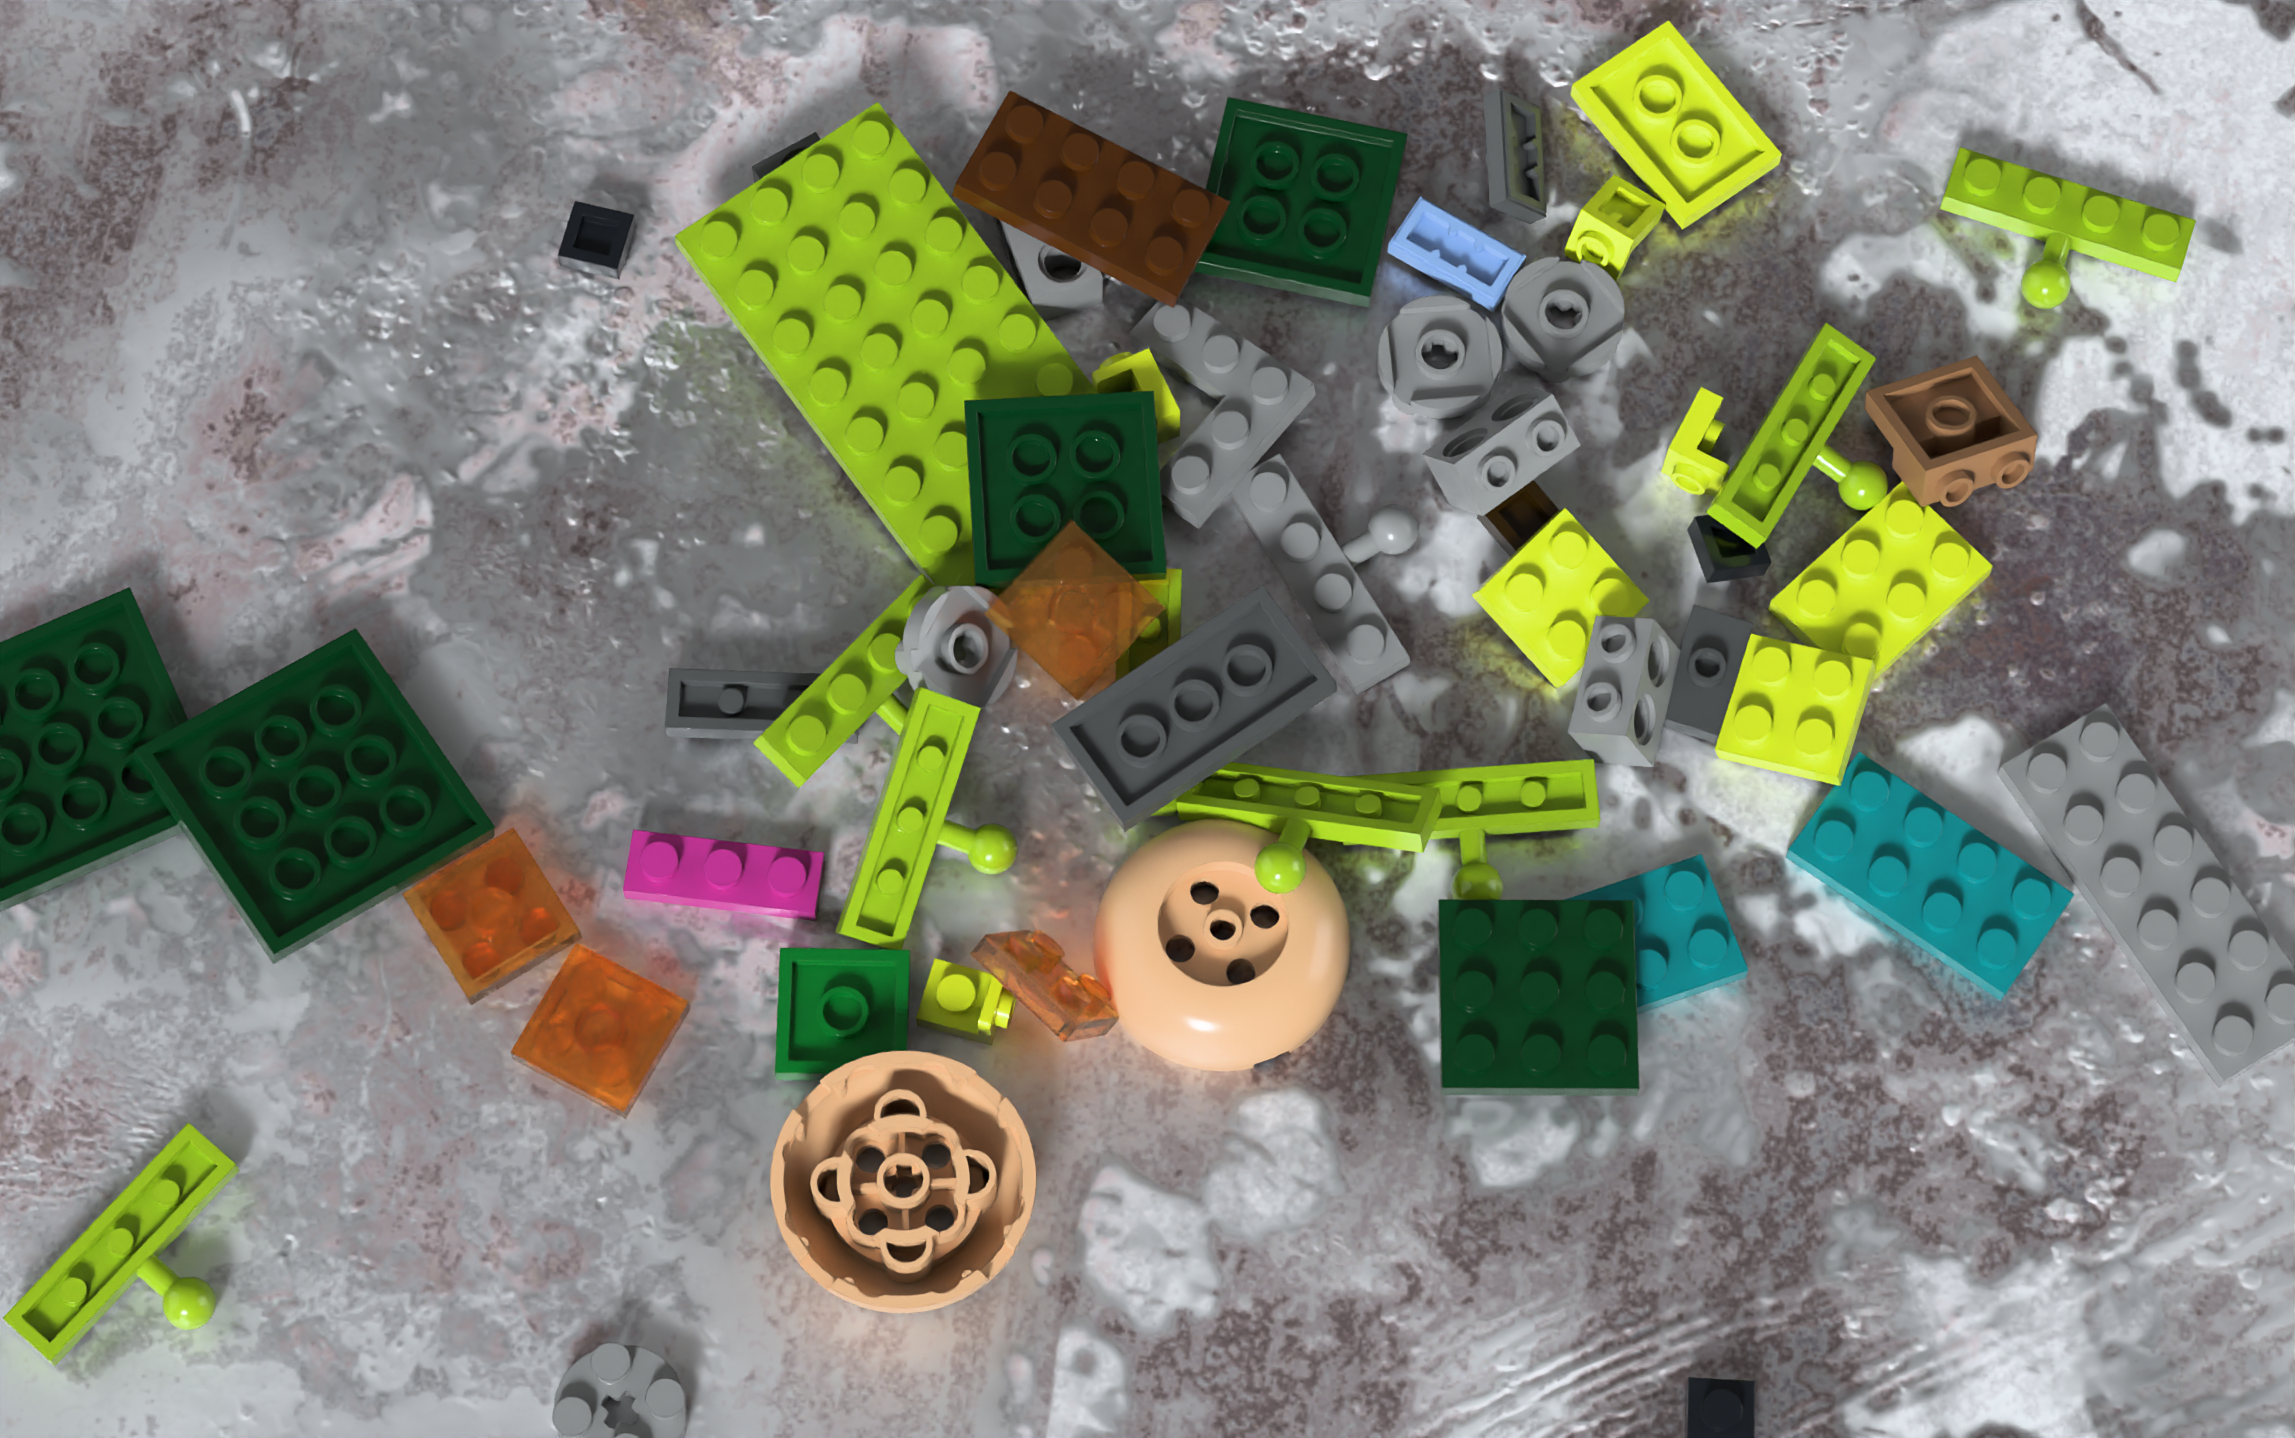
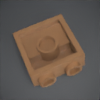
[1864,356,2038,507]

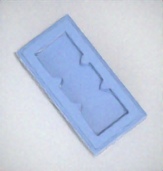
[1388,196,1526,312]

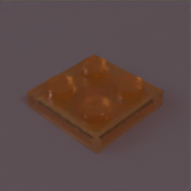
[984,519,1165,701]
[402,827,582,1005]
[970,930,1119,1042]
[510,943,691,1119]

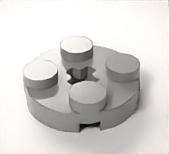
[1500,256,1625,383]
[1377,295,1503,419]
[895,585,1017,708]
[552,1342,687,1438]

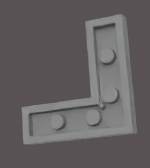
[1130,297,1316,529]

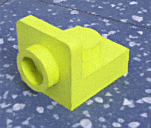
[1564,174,1666,282]
[1092,348,1180,445]
[1661,387,1730,497]
[916,958,1018,1046]

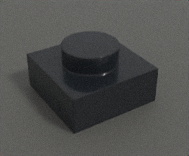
[558,201,636,279]
[1687,515,1772,583]
[1685,1377,1755,1438]

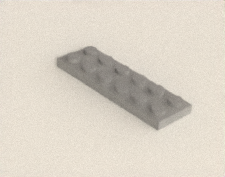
[1997,703,2295,1088]

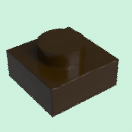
[1477,480,1559,557]

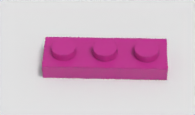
[623,830,825,921]

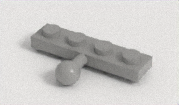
[1229,453,1418,696]

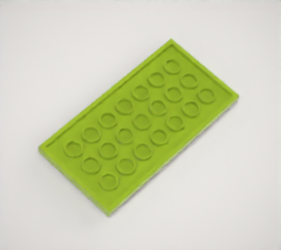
[675,102,1098,608]

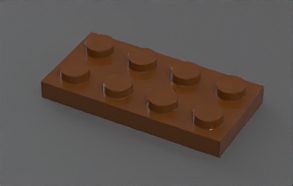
[952,90,1230,308]

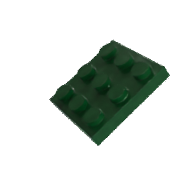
[1194,97,1408,308]
[964,391,1167,589]
[1437,899,1640,1096]

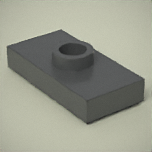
[1483,88,1547,224]
[1663,604,1754,743]

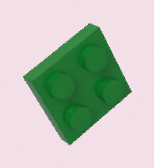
[775,948,911,1081]

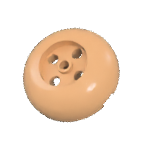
[1093,819,1351,1071]
[770,1051,1036,1313]

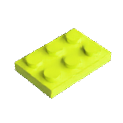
[1570,20,1782,230]
[1768,481,1993,683]

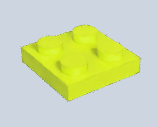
[1471,508,1650,688]
[1715,634,1876,786]

